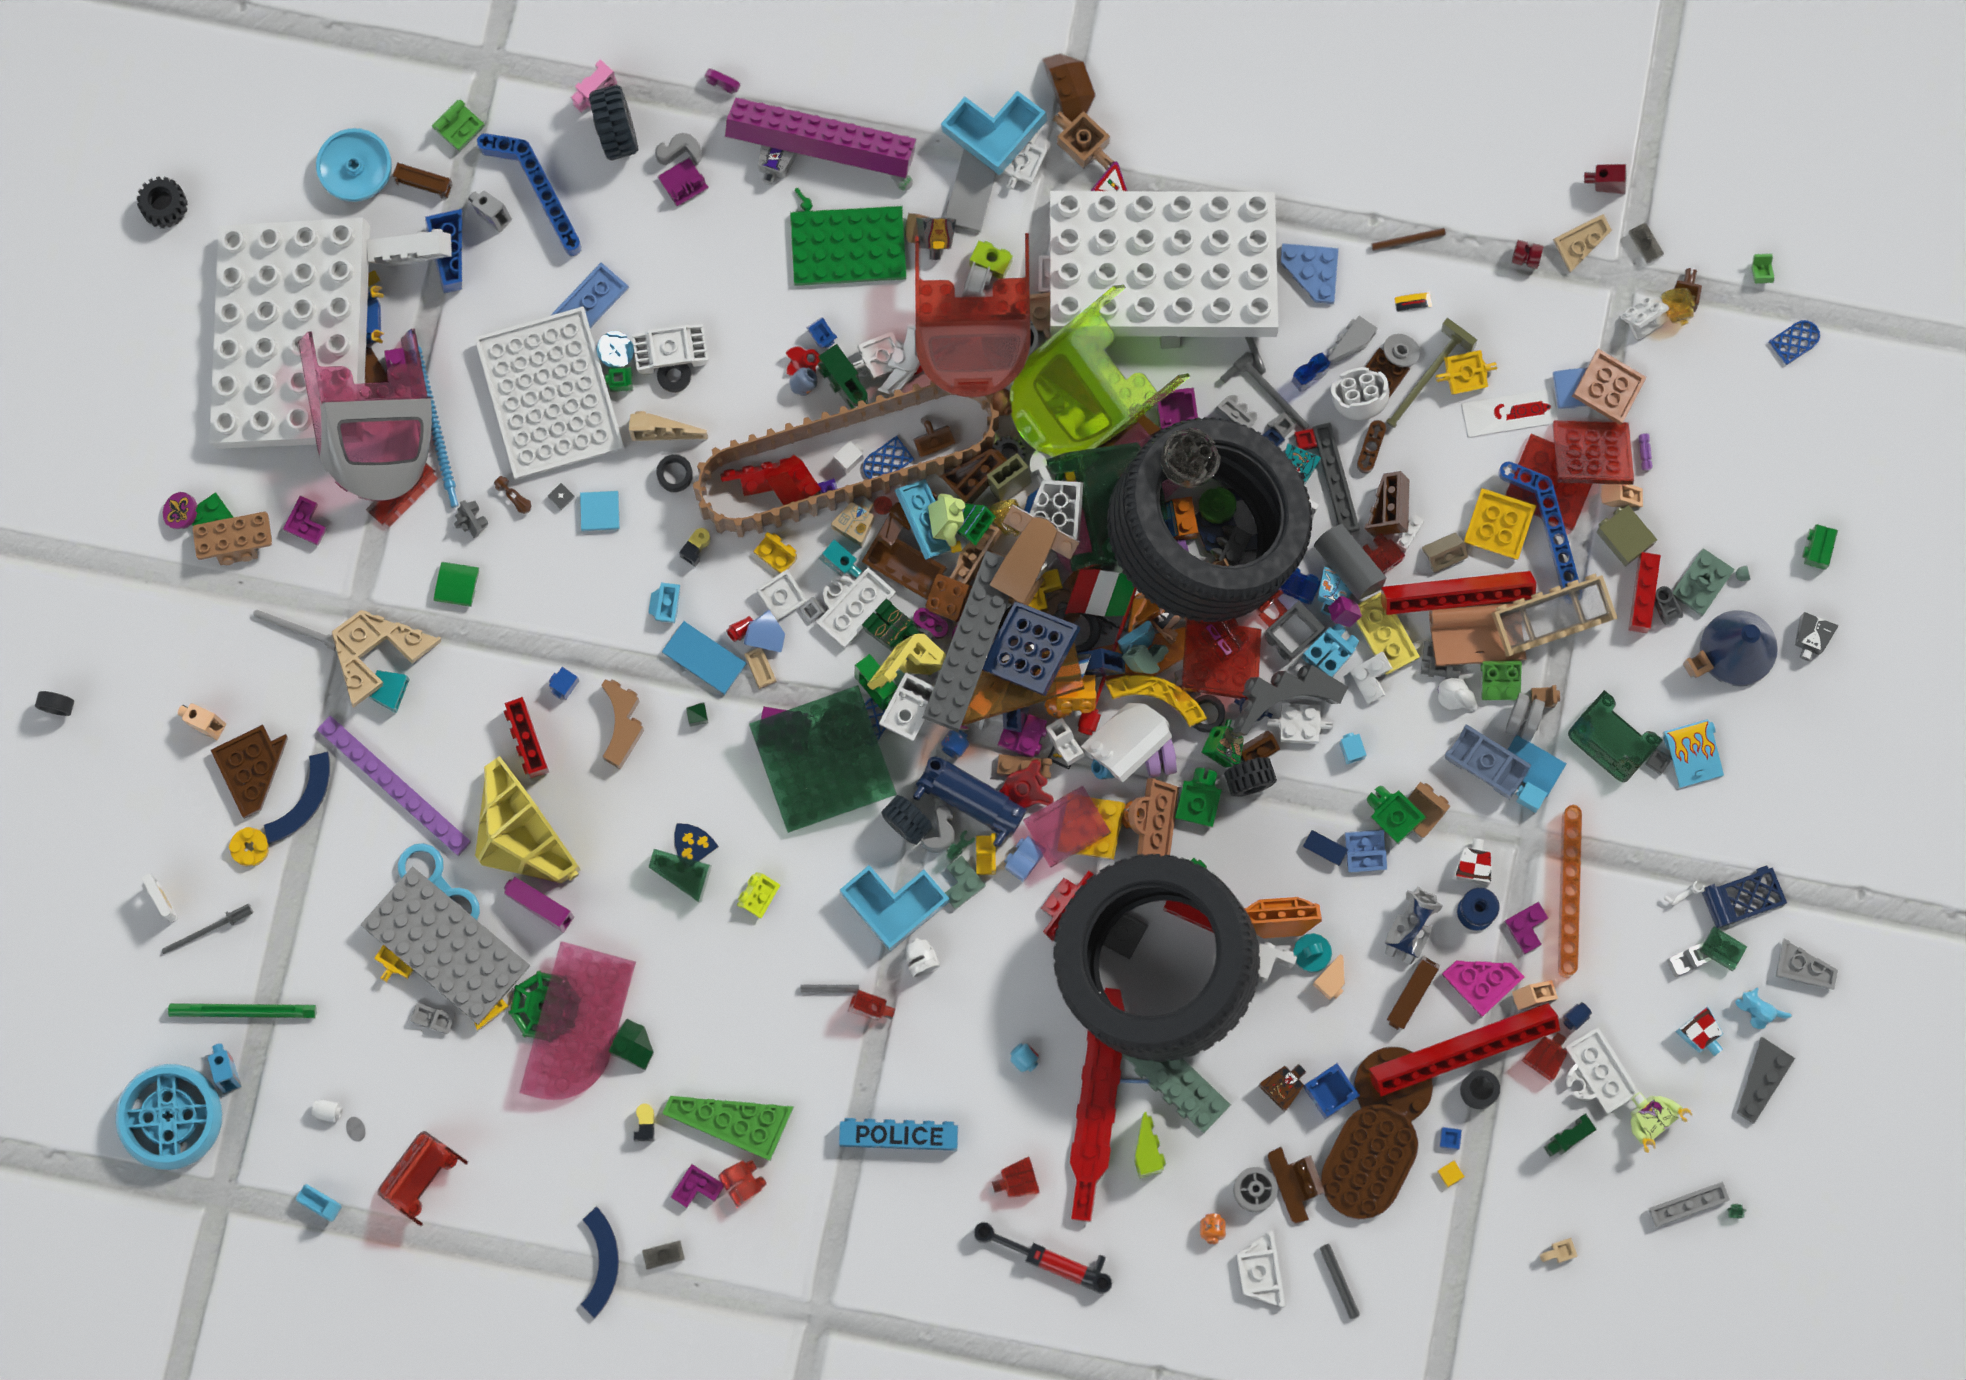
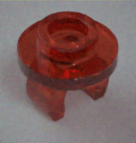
[873,496,892,515]

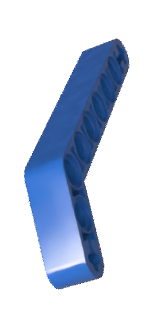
[477,133,581,256]
[1498,461,1582,605]

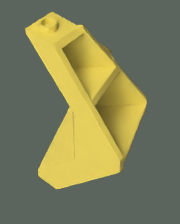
[475,756,581,884]

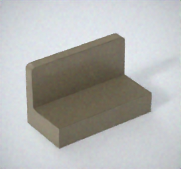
[1422,533,1469,573]

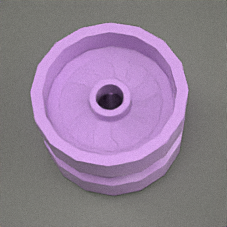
[1145,739,1177,778]

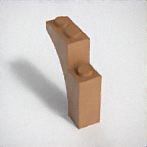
[601,679,644,770]

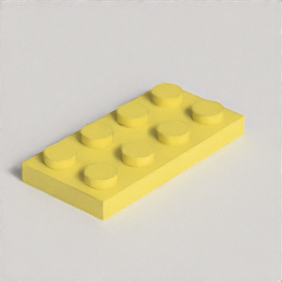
[1356,592,1420,675]

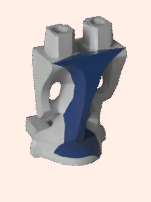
[1385,886,1443,965]

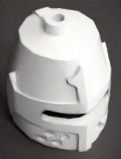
[906,938,940,977]

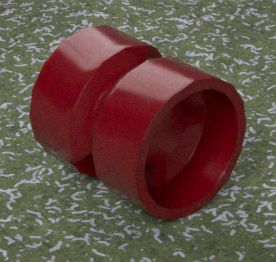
[1512,240,1543,269]

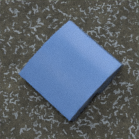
[1553,368,1587,409]
[1345,830,1387,872]

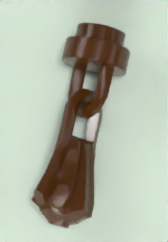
[494,476,532,514]

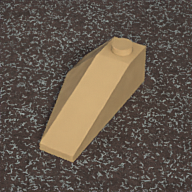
[629,411,708,441]

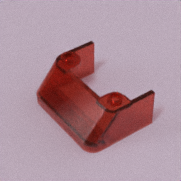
[378,1131,468,1226]

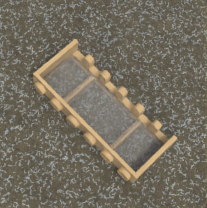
[1491,573,1618,657]

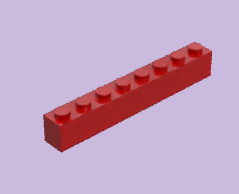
[1381,571,1536,615]

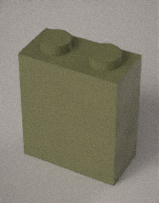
[987,453,1032,504]
[1596,505,1657,567]

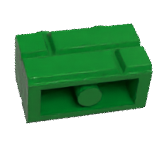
[1802,524,1838,570]

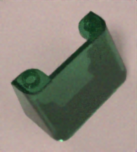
[1568,690,1663,782]

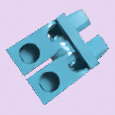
[1302,624,1359,677]

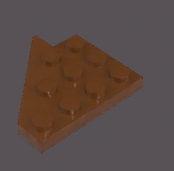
[211,725,288,819]

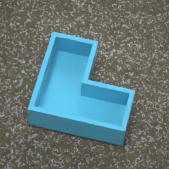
[941,91,1047,176]
[840,865,949,952]

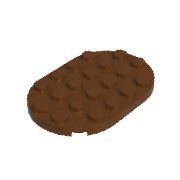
[1321,1105,1418,1219]

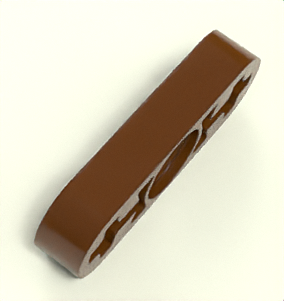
[1357,420,1386,473]

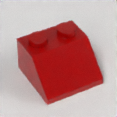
[764,455,821,506]

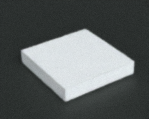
[755,569,808,621]

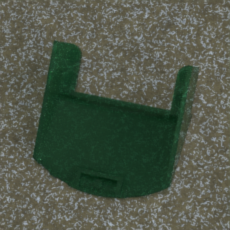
[1046,442,1168,572]

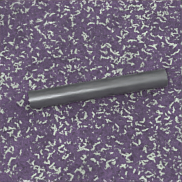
[801,985,859,992]

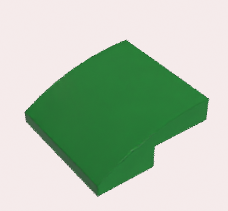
[434,562,479,607]

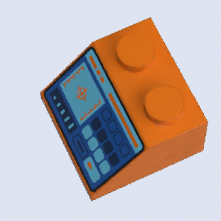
[1160,496,1198,540]

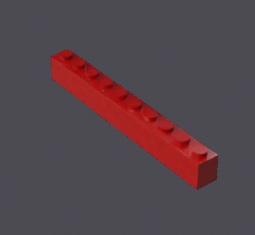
[1369,1003,1560,1096]

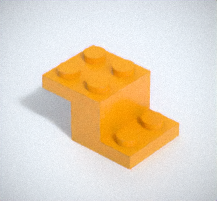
[1056,675,1096,713]

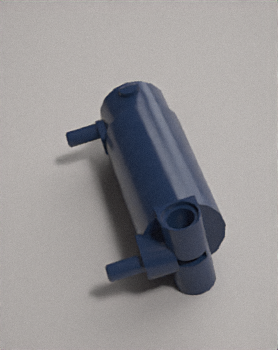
[913,756,1027,848]

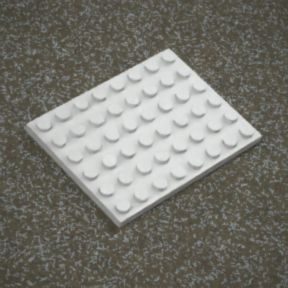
[475,306,625,480]

